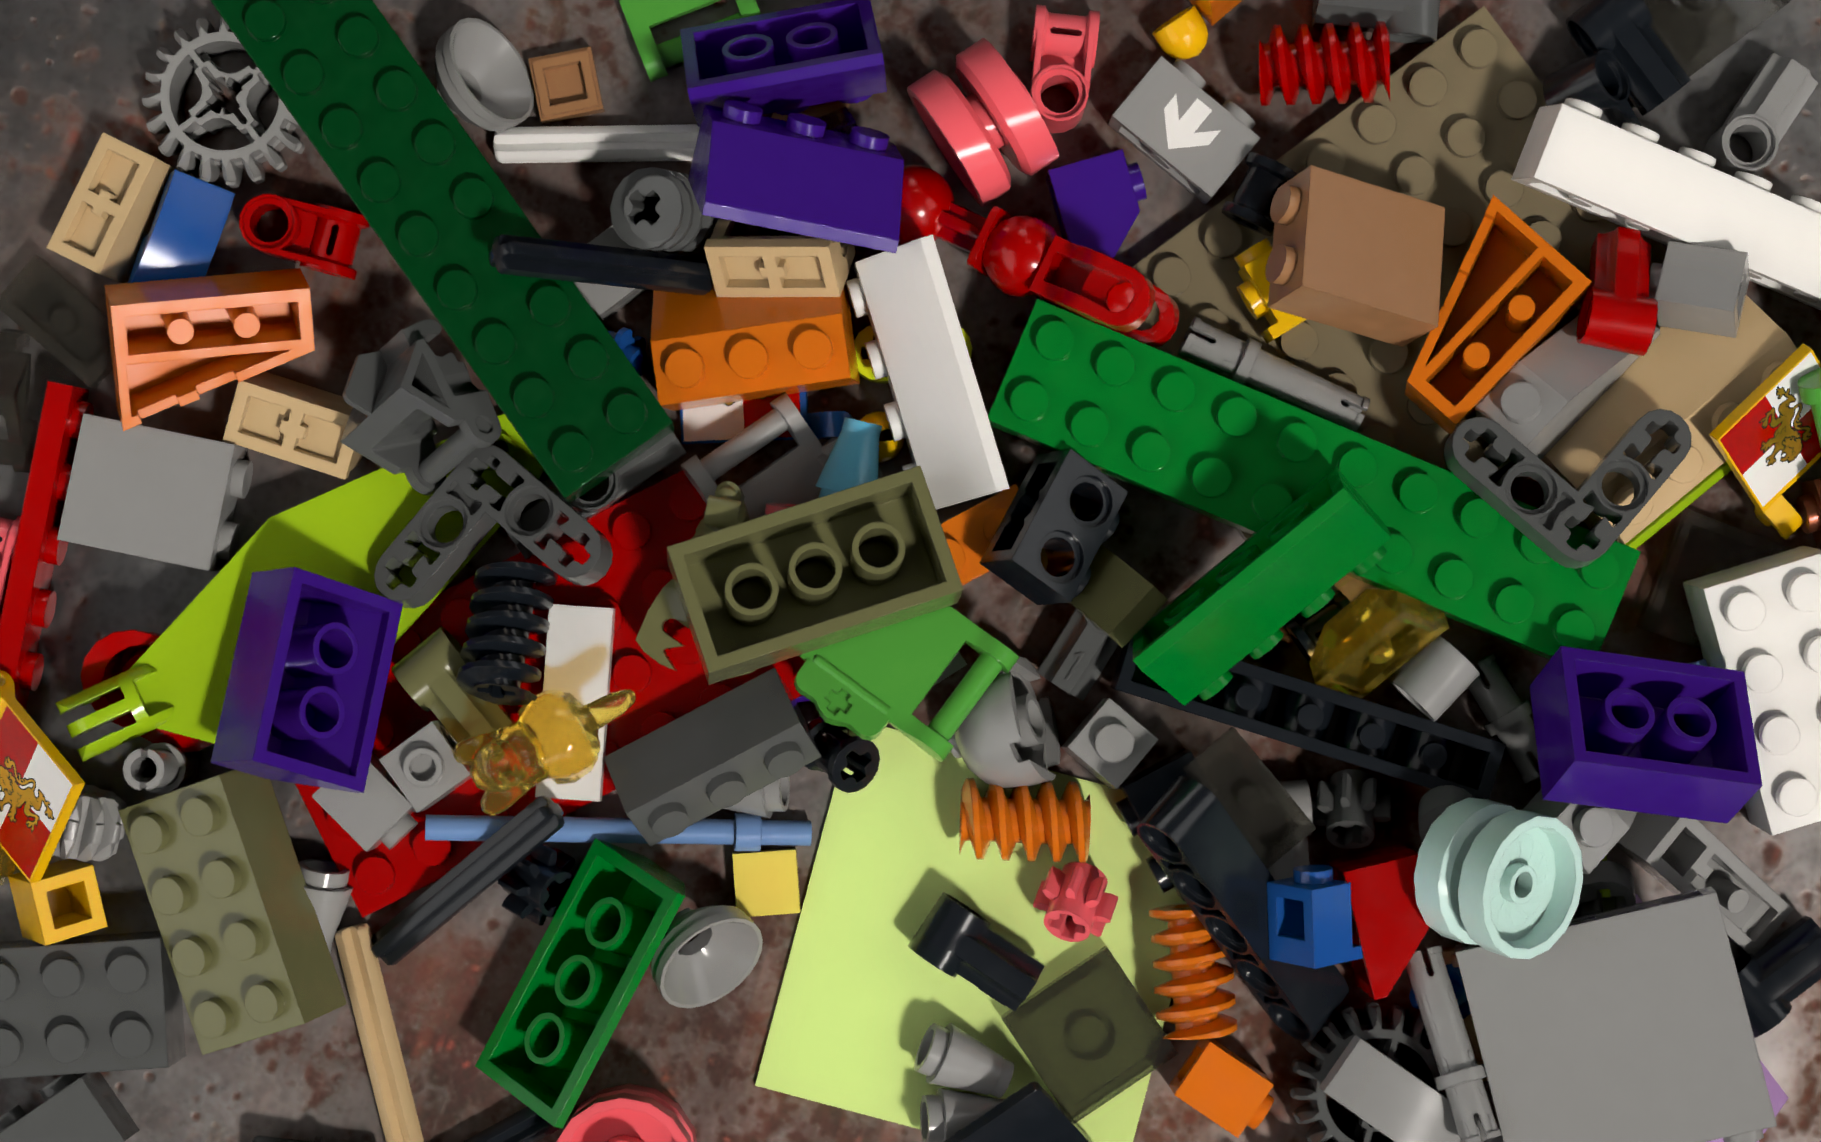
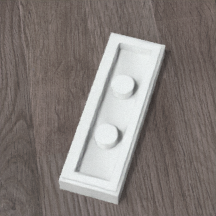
[535,604,616,802]

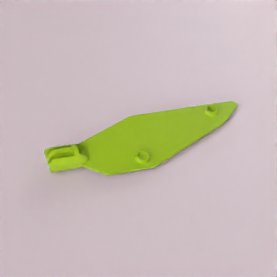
[55,414,544,762]

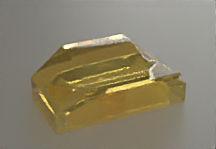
[1309,588,1449,699]

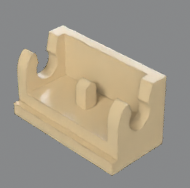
[46,133,182,284]
[704,219,855,297]
[223,372,363,480]

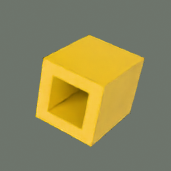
[8,859,108,946]

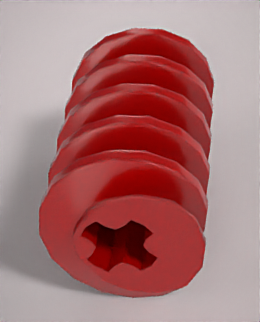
[1259,21,1390,106]

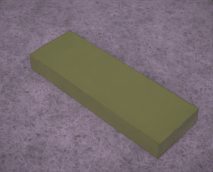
[1041,544,1168,648]

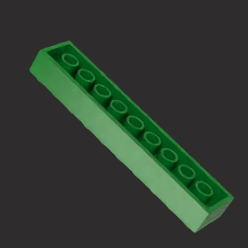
[988,299,1641,660]

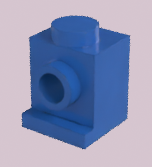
[1267,865,1363,969]

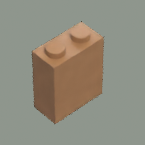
[1265,165,1445,347]

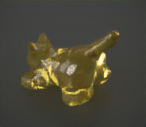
[453,689,636,816]

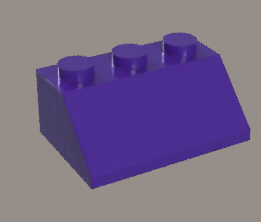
[680,0,887,127]
[688,100,904,253]
[210,567,403,793]

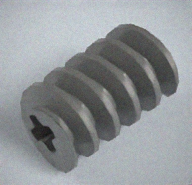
[610,167,720,255]

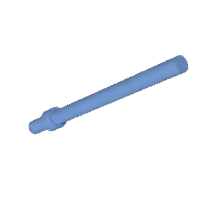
[425,813,812,852]

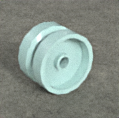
[1414,797,1583,959]

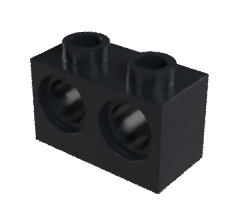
[980,449,1128,605]

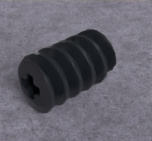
[456,561,558,706]

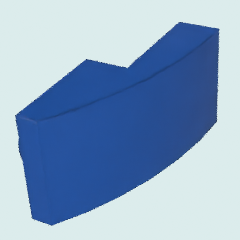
[128,170,235,283]

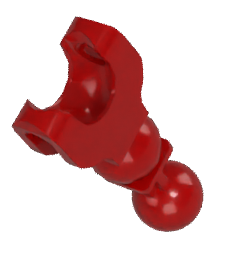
[899,165,1179,348]

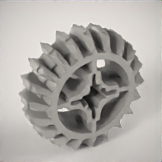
[142,17,305,188]

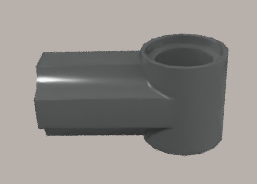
[1312,0,1440,44]
[1036,608,1118,701]

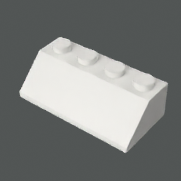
[846,234,1009,510]

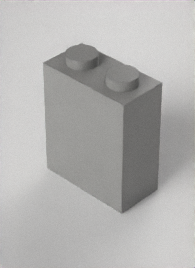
[57,413,253,571]

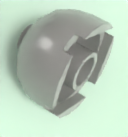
[949,657,1061,788]

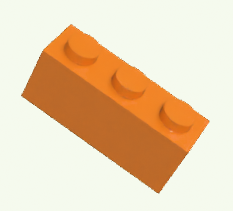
[650,281,860,411]

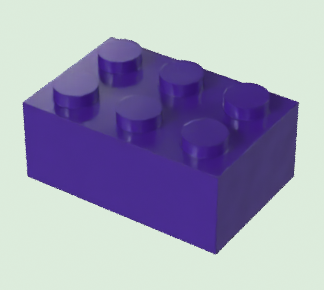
[1530,646,1763,824]

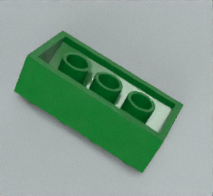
[1133,467,1391,706]
[475,838,686,1129]

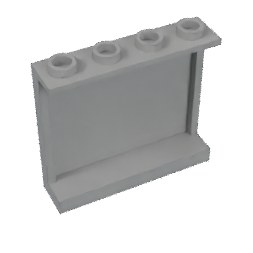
[1455,887,1777,1142]

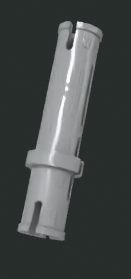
[1178,317,1370,432]
[1406,945,1502,1142]

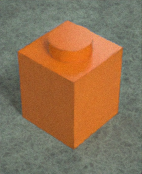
[1169,1038,1274,1138]

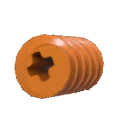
[959,778,1091,863]
[1149,904,1237,1040]

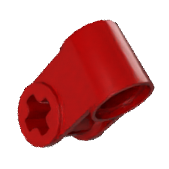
[239,194,370,281]

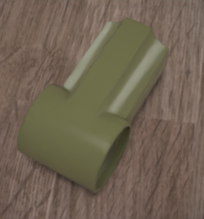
[391,626,518,762]

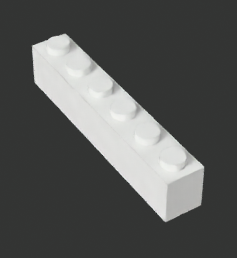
[1511,98,1821,310]

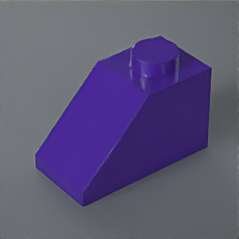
[1045,149,1147,259]

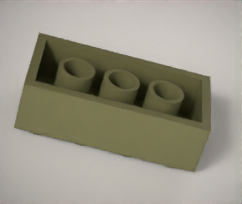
[667,466,964,685]
[118,770,347,1055]

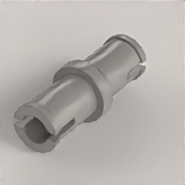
[1467,653,1540,783]
[123,742,200,794]

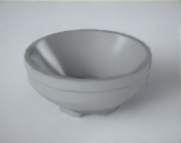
[434,17,534,132]
[651,905,763,1008]

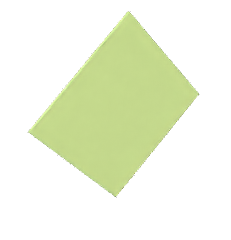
[755,727,1187,1142]

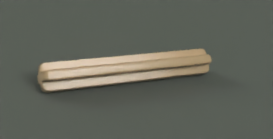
[335,923,424,1142]

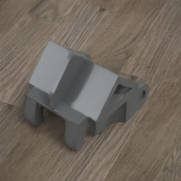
[340,319,501,495]

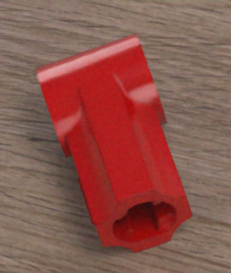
[1576,227,1658,356]

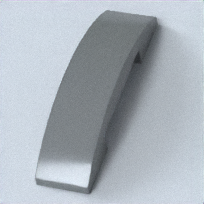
[1318,1034,1504,1142]

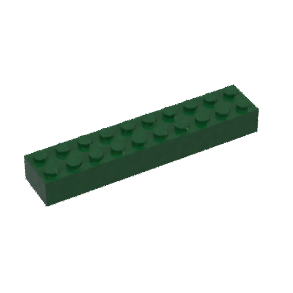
[210,0,674,504]

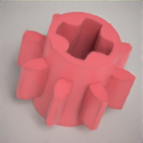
[1033,862,1118,942]

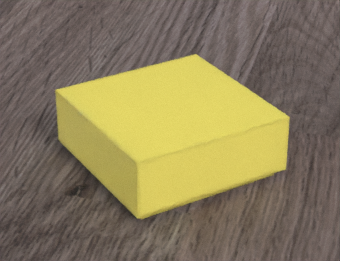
[732,848,801,917]

